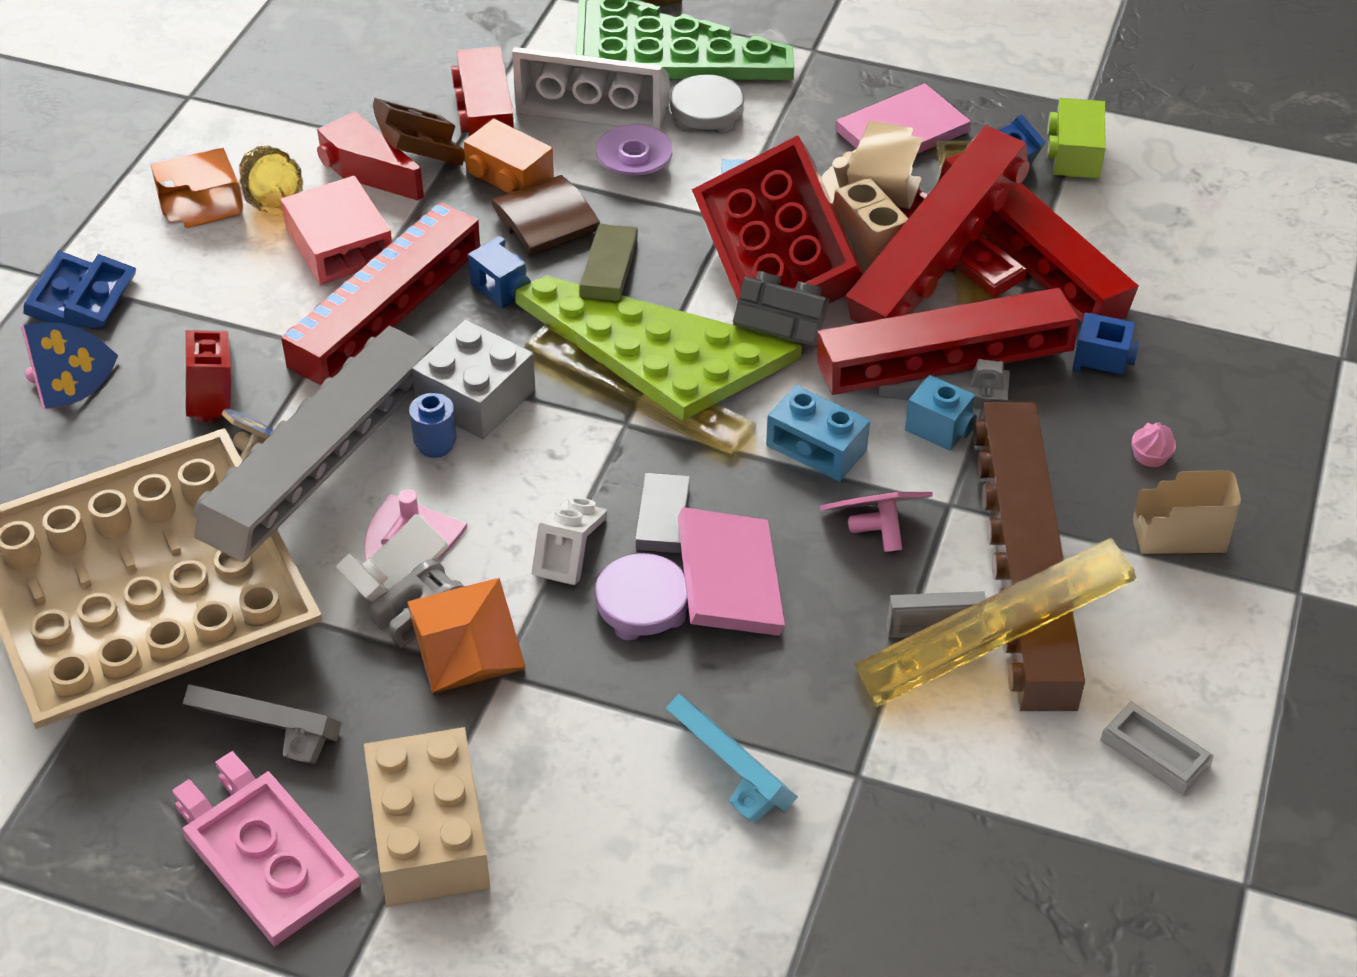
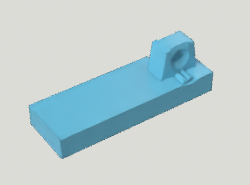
[666,693,798,823]

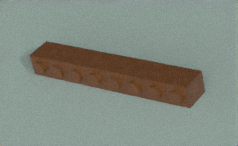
[973,402,1085,711]

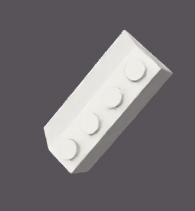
[512,47,669,131]

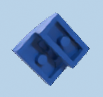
[23,250,136,328]

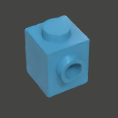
[905,374,977,451]

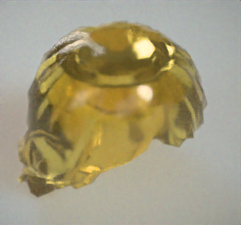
[239,145,304,217]

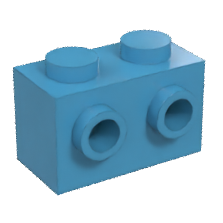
[766,385,870,482]

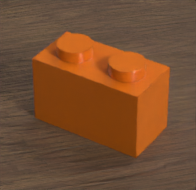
[464,119,554,193]

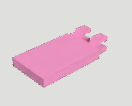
[172,751,361,947]

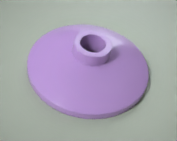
[596,124,672,176]

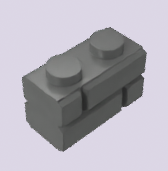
[732,271,829,347]

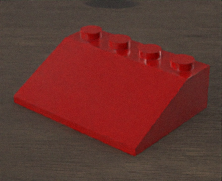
[691,135,864,303]

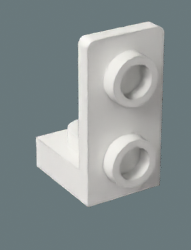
[531,497,607,585]
[336,514,448,603]

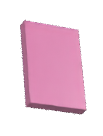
[836,83,971,154]
[677,507,785,636]

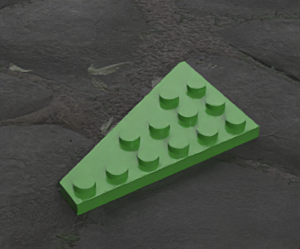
[576,0,794,81]

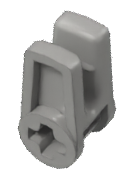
[370,559,465,648]

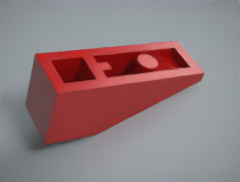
[317,112,424,201]
[185,330,231,422]

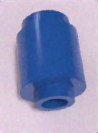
[409,393,457,458]

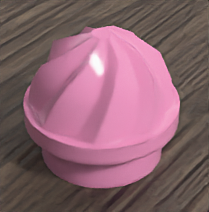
[1131,422,1176,467]

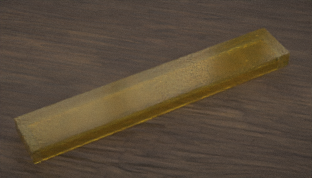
[524,323,756,459]
[854,538,1136,707]

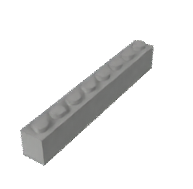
[194,326,433,563]

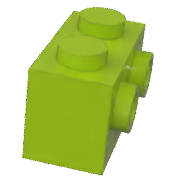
[1047,97,1106,179]

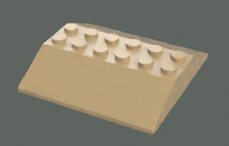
[0,428,323,729]

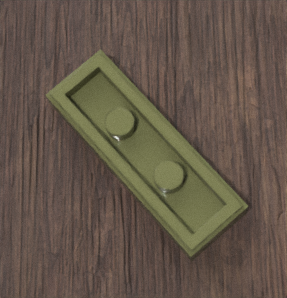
[579,224,638,301]

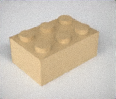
[364,727,490,907]

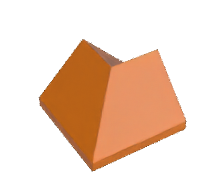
[407,578,526,694]

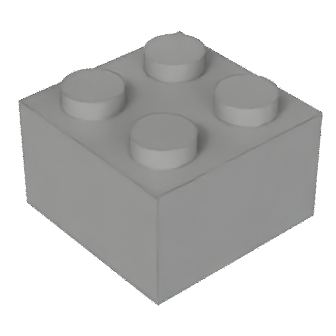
[412,320,535,440]

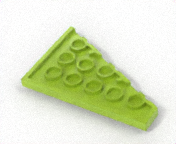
[515,276,802,421]

